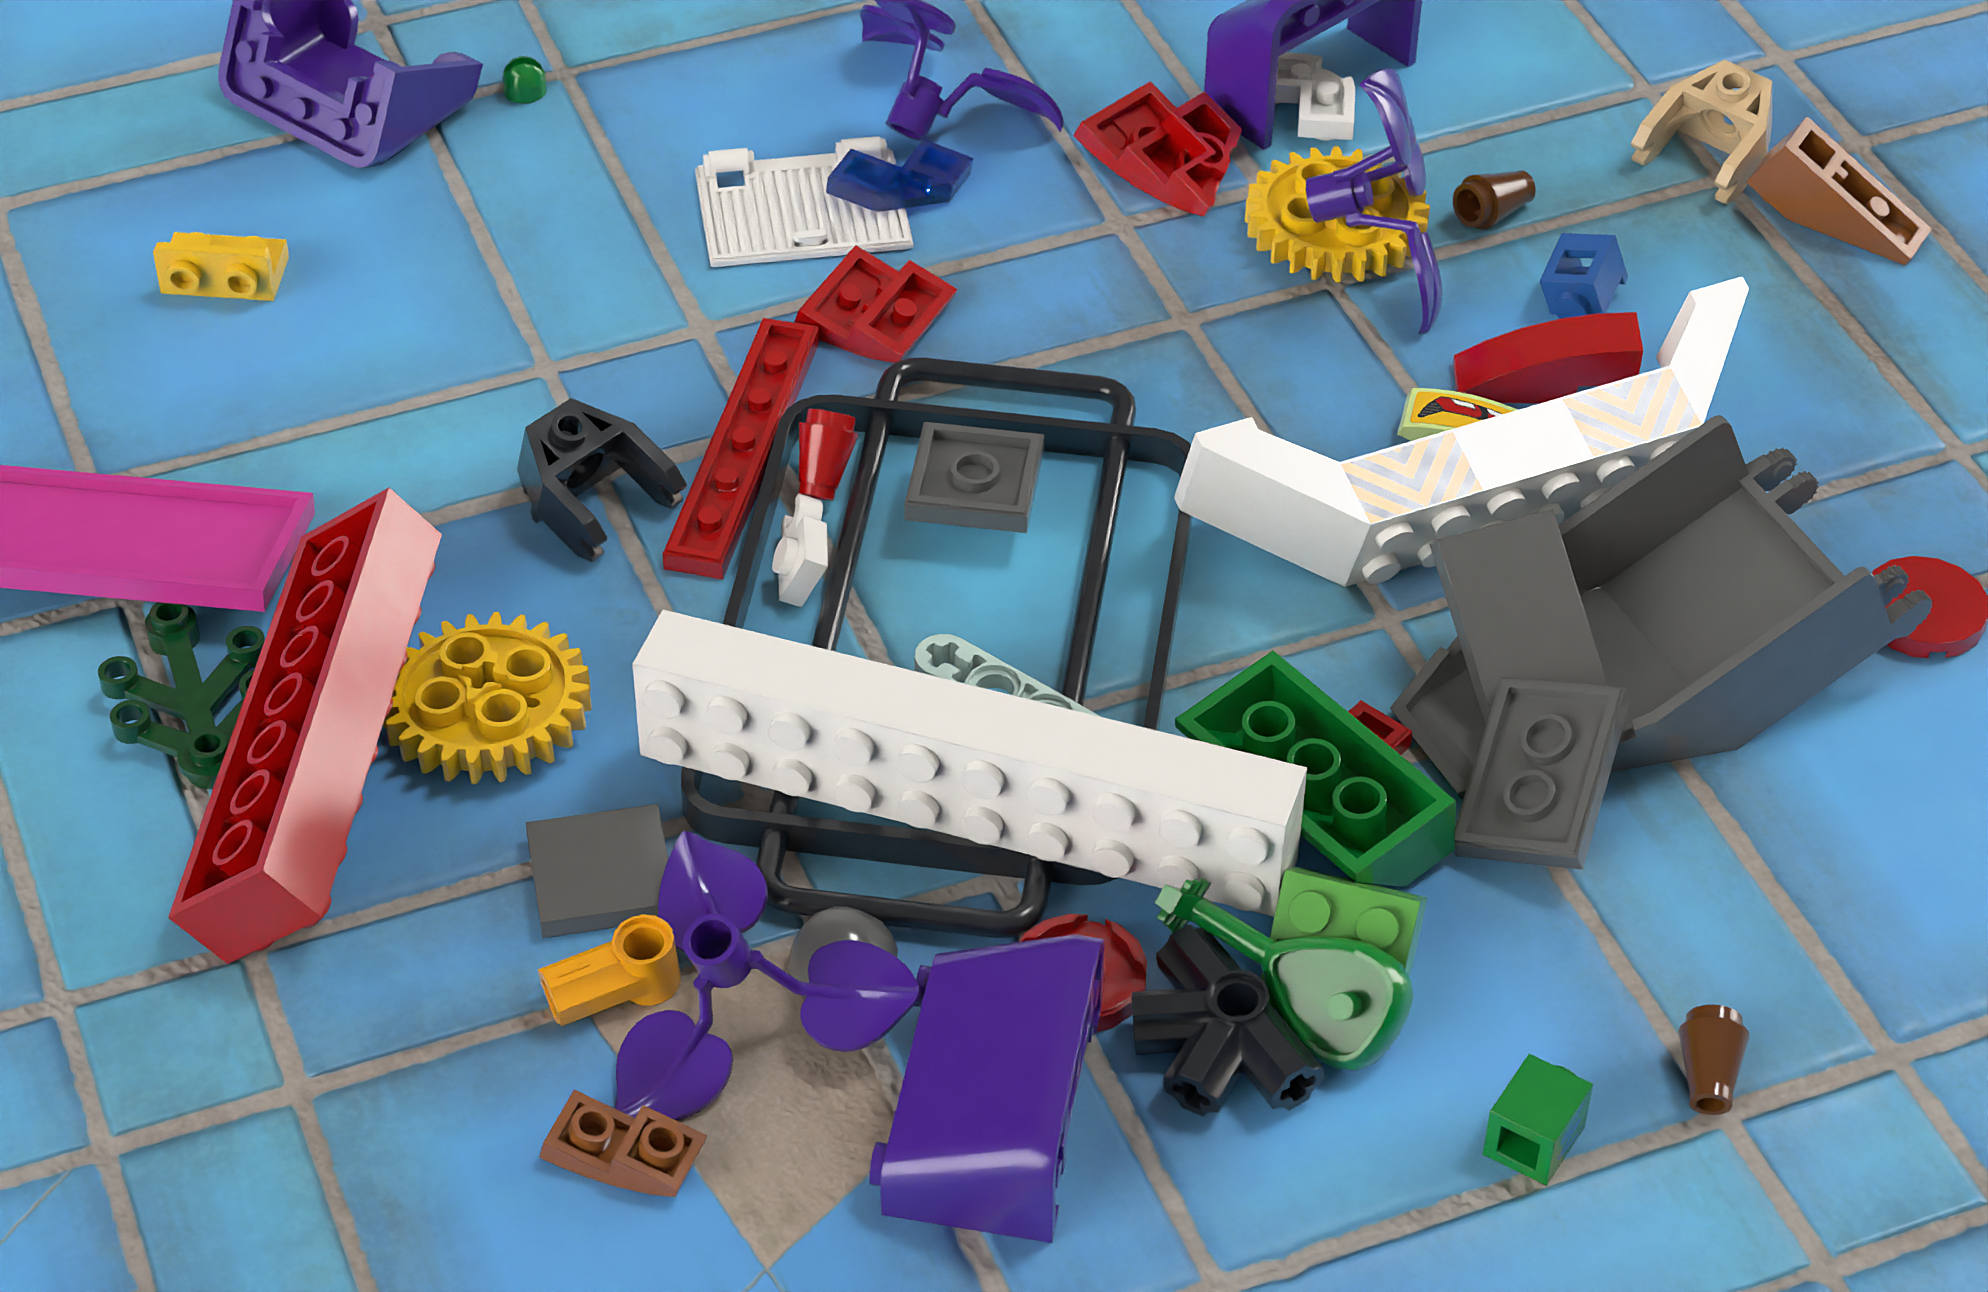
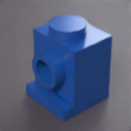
[1539,233,1628,319]

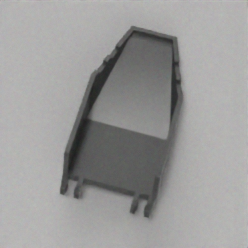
[1390,415,1933,800]

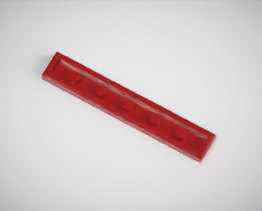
[662,318,820,580]

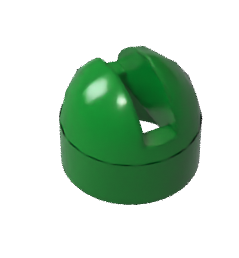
[502,56,547,104]

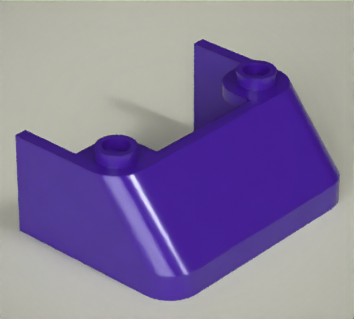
[1204,0,1422,150]

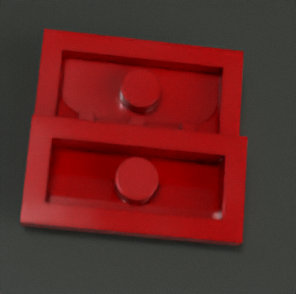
[794,245,958,363]

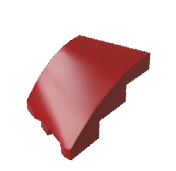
[1073,81,1242,216]

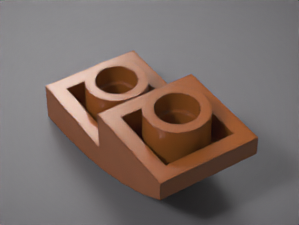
[539,1089,707,1197]

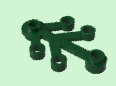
[98,602,265,789]

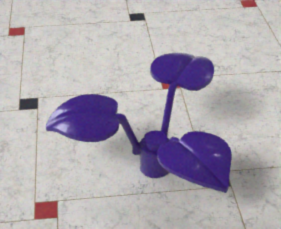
[860,0,1064,142]
[1306,68,1443,334]
[615,831,921,1121]

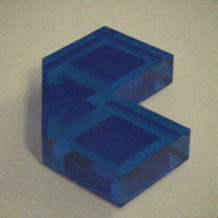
[826,139,973,212]

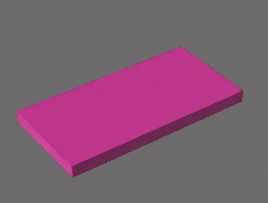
[0,465,315,612]

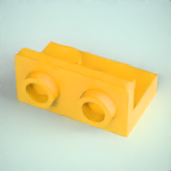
[153,232,289,301]

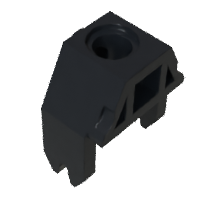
[517,398,687,562]

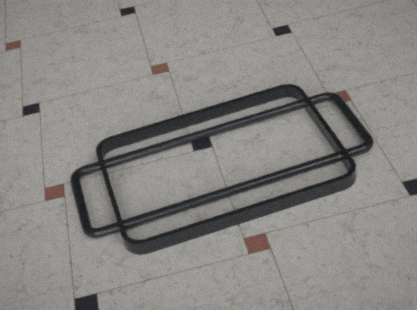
[681,357,1193,938]

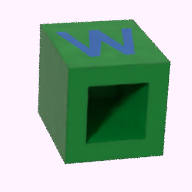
[1482,1054,1593,1186]

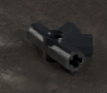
[1131,924,1324,1117]

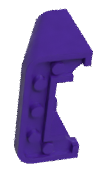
[218,0,483,168]
[869,934,1104,1243]

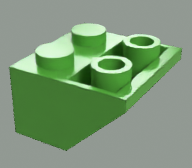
[1261,867,1428,1010]

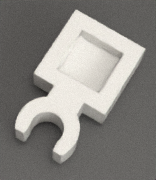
[772,493,828,607]

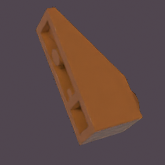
[1746,116,1932,265]

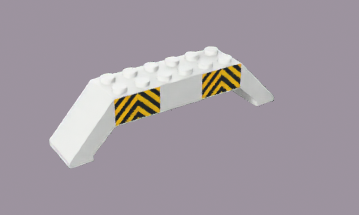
[1174,277,1749,587]

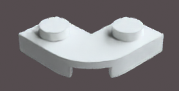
[1275,52,1355,141]

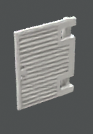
[695,136,914,267]

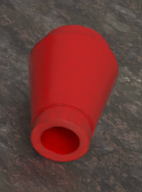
[798,409,859,501]

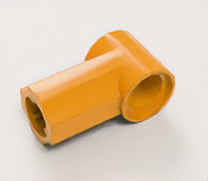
[538,914,681,1026]

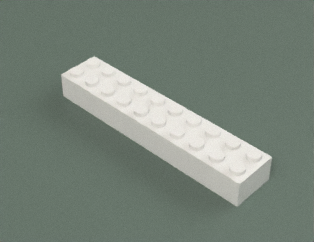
[633,610,1307,917]

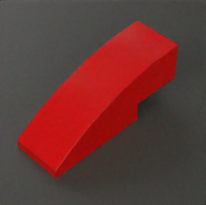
[1453,312,1644,403]

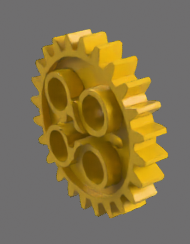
[1245,146,1430,283]
[383,612,592,784]

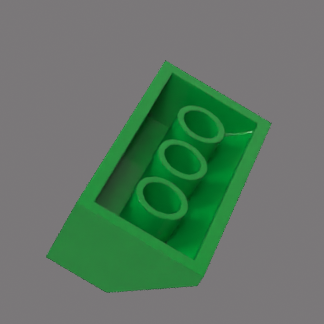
[1175,650,1456,887]

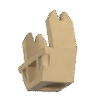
[1631,59,1772,205]

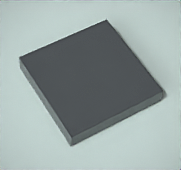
[904,422,1044,533]
[526,804,668,938]

